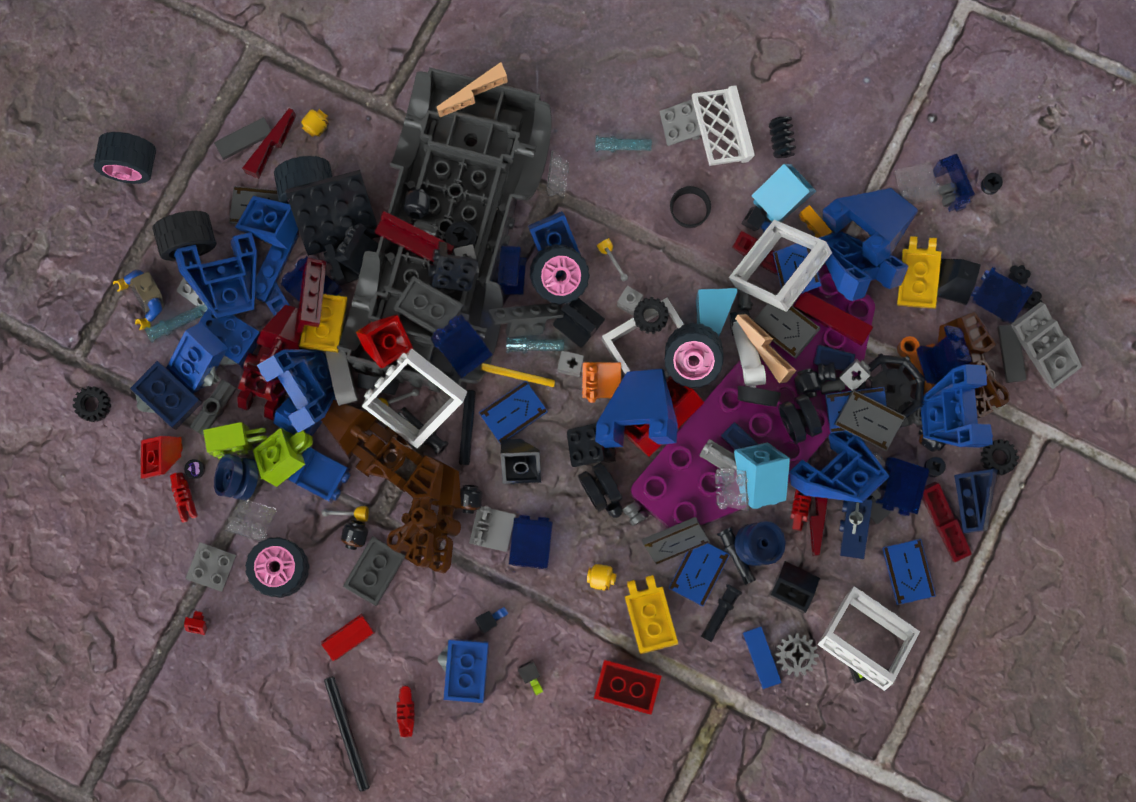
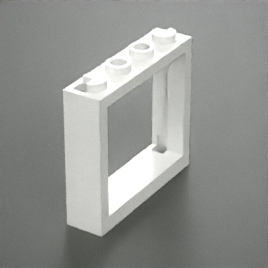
[729,220,832,312]
[602,298,695,379]
[362,349,467,448]
[818,586,920,691]

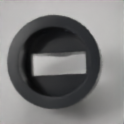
[606,501,623,518]

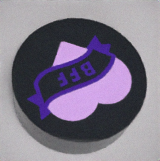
[184,459,205,479]

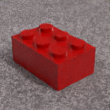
[594,660,662,715]

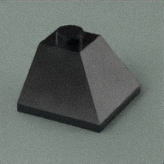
[937,259,981,305]
[501,439,541,484]

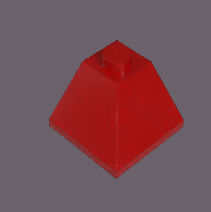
[356,315,413,368]
[141,436,183,479]

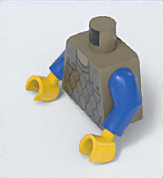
[113,270,164,330]

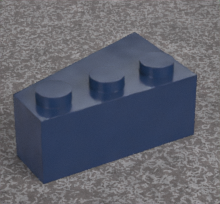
[954,469,998,533]

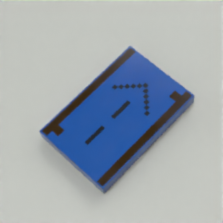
[773,243,822,293]
[479,381,548,445]
[825,387,887,433]
[882,539,936,605]
[668,543,730,607]

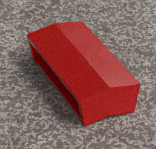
[321,613,375,661]

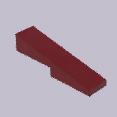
[242,108,296,179]
[794,292,873,346]
[918,482,972,562]
[809,497,828,557]

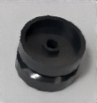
[778,394,822,444]
[577,462,622,512]

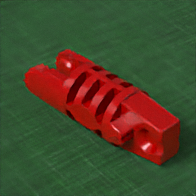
[170,472,198,523]
[790,489,812,531]
[396,686,415,737]

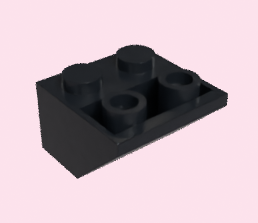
[768,561,820,613]

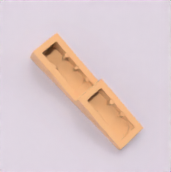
[436,62,508,117]
[735,314,796,384]

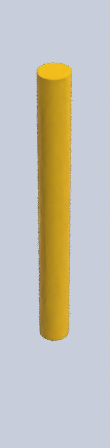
[480,363,555,387]

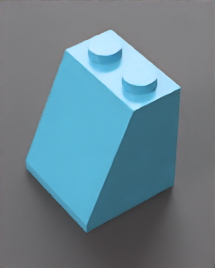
[752,164,816,222]
[696,288,737,337]
[734,442,790,509]

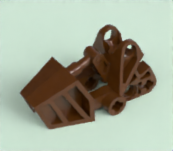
[935,312,1010,419]
[321,400,423,493]
[387,455,461,574]

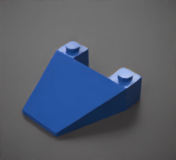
[822,188,918,267]
[819,231,909,301]
[174,232,257,319]
[257,350,335,433]
[921,364,993,448]
[595,369,678,448]
[789,431,889,503]

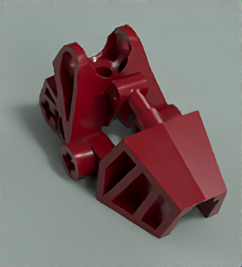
[237,305,308,421]

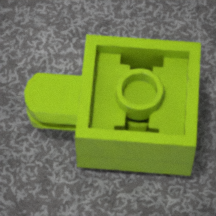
[203,422,267,460]
[253,428,313,487]

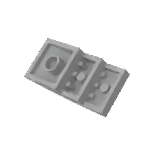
[1011,302,1082,389]

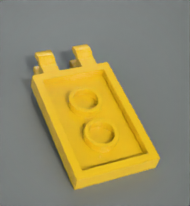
[897,236,942,309]
[625,575,678,654]

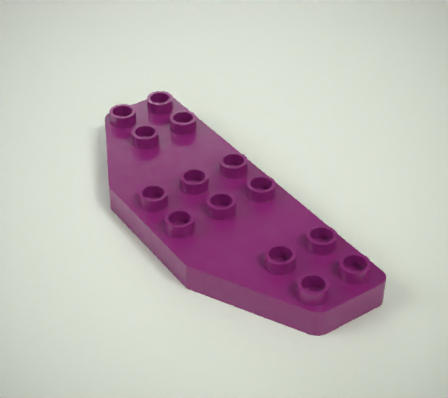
[631,264,875,528]

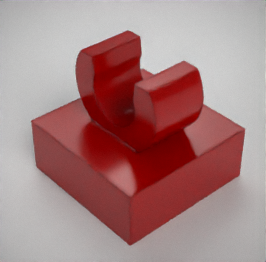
[184,611,207,635]

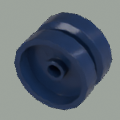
[214,454,258,501]
[735,521,786,566]

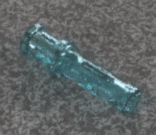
[595,135,652,153]
[144,306,203,343]
[506,336,564,354]

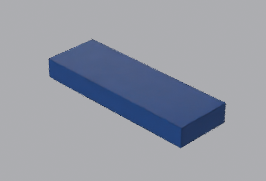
[743,627,782,689]

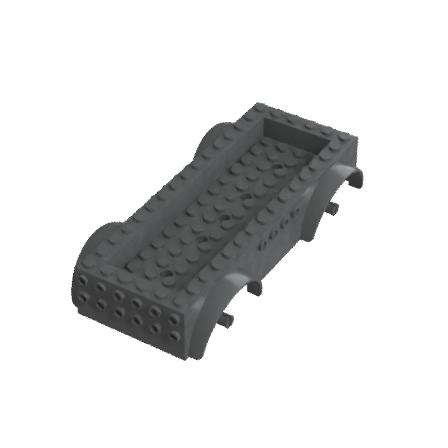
[337,67,552,393]

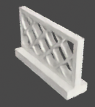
[691,86,755,166]

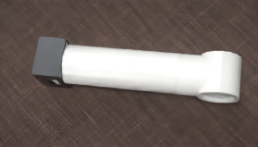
[730,310,766,388]

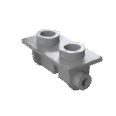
[699,439,737,476]

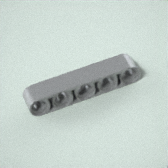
[325,332,358,406]

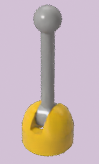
[597,238,628,281]
[378,389,419,406]
[322,506,369,522]

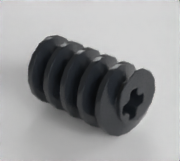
[769,117,796,158]

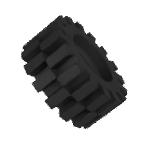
[634,297,669,334]
[73,386,111,422]
[980,439,1019,476]

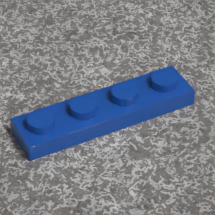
[255,234,298,303]

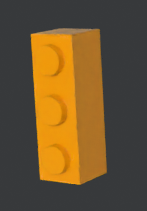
[799,205,832,238]

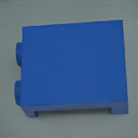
[288,447,351,503]

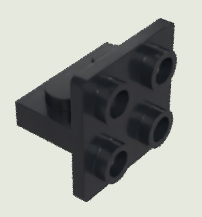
[553,298,605,348]

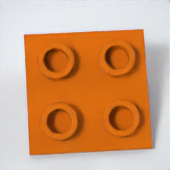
[582,362,621,403]

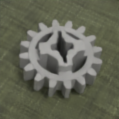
[775,633,819,677]

